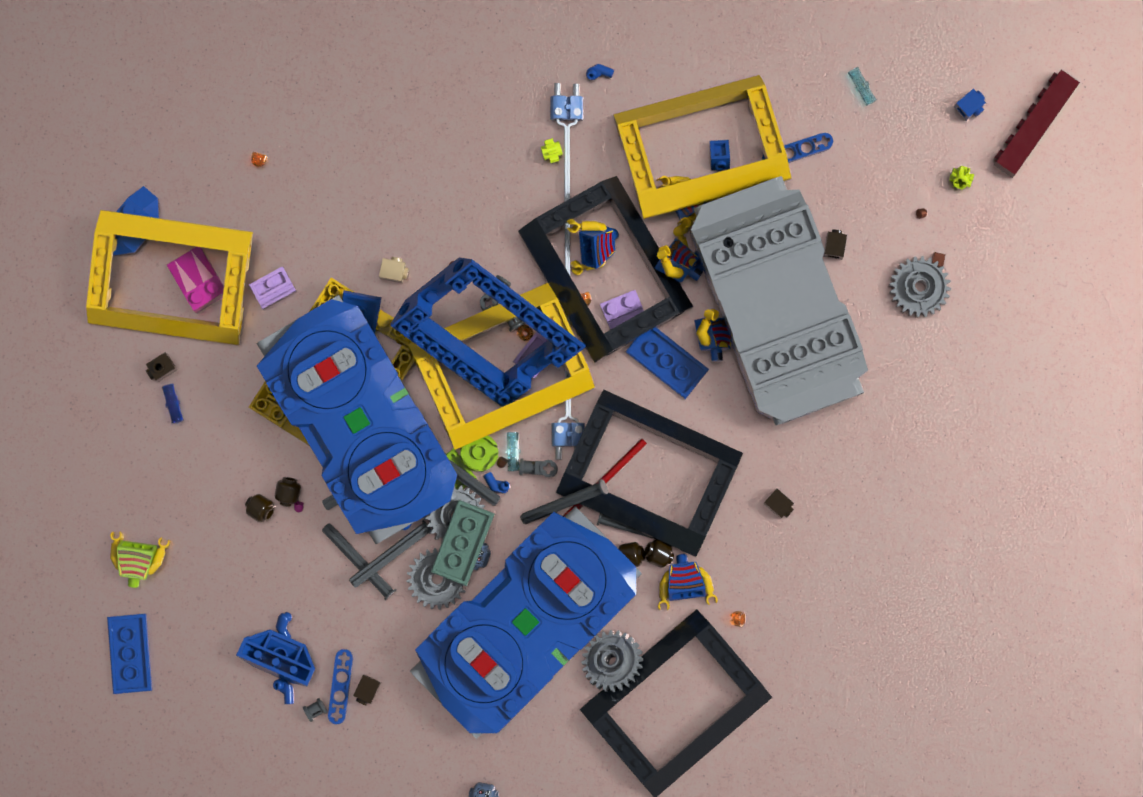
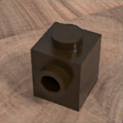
[146,352,178,382]

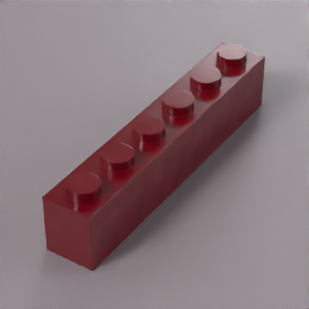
[994,70,1080,178]

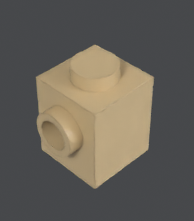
[379,257,409,283]

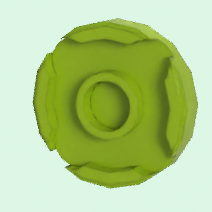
[460,436,498,472]

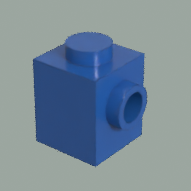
[954,88,986,121]

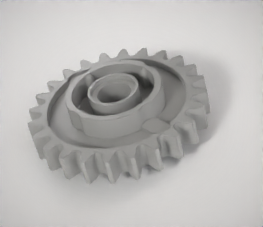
[889,256,951,318]
[424,485,485,544]
[406,548,466,610]
[581,630,643,692]

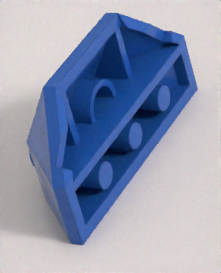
[113,186,159,256]
[236,630,315,687]

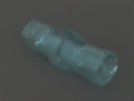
[848,67,877,106]
[506,432,521,471]

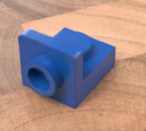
[710,140,730,171]

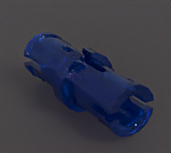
[162,384,184,424]

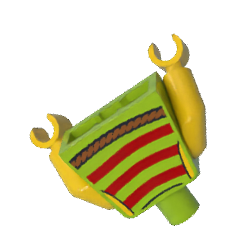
[110,531,170,588]

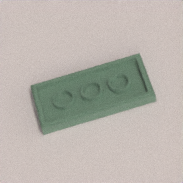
[431,500,495,586]

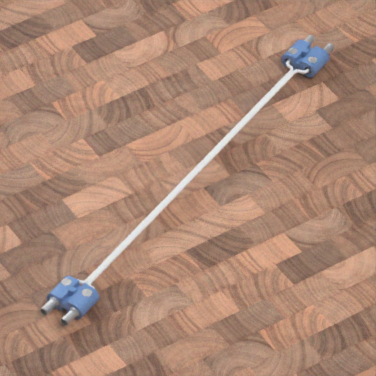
[550,83,585,460]

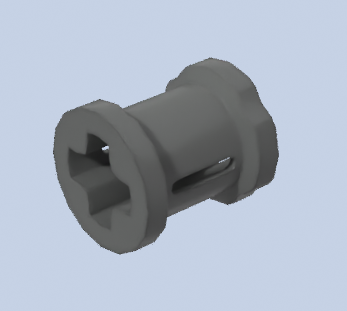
[303,698,328,722]

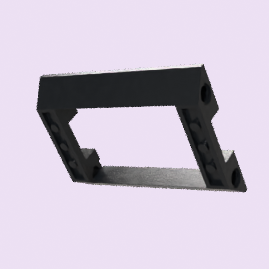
[518,176,693,363]
[556,389,743,557]
[580,609,773,797]

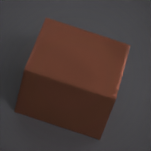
[931,252,946,268]

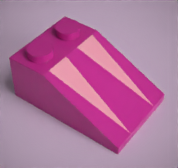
[167,246,224,313]

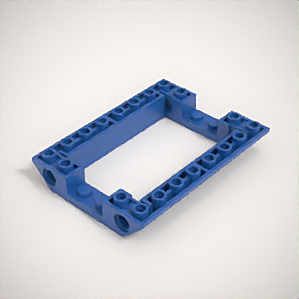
[391,257,586,407]

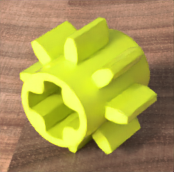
[541,138,563,163]
[949,165,974,190]

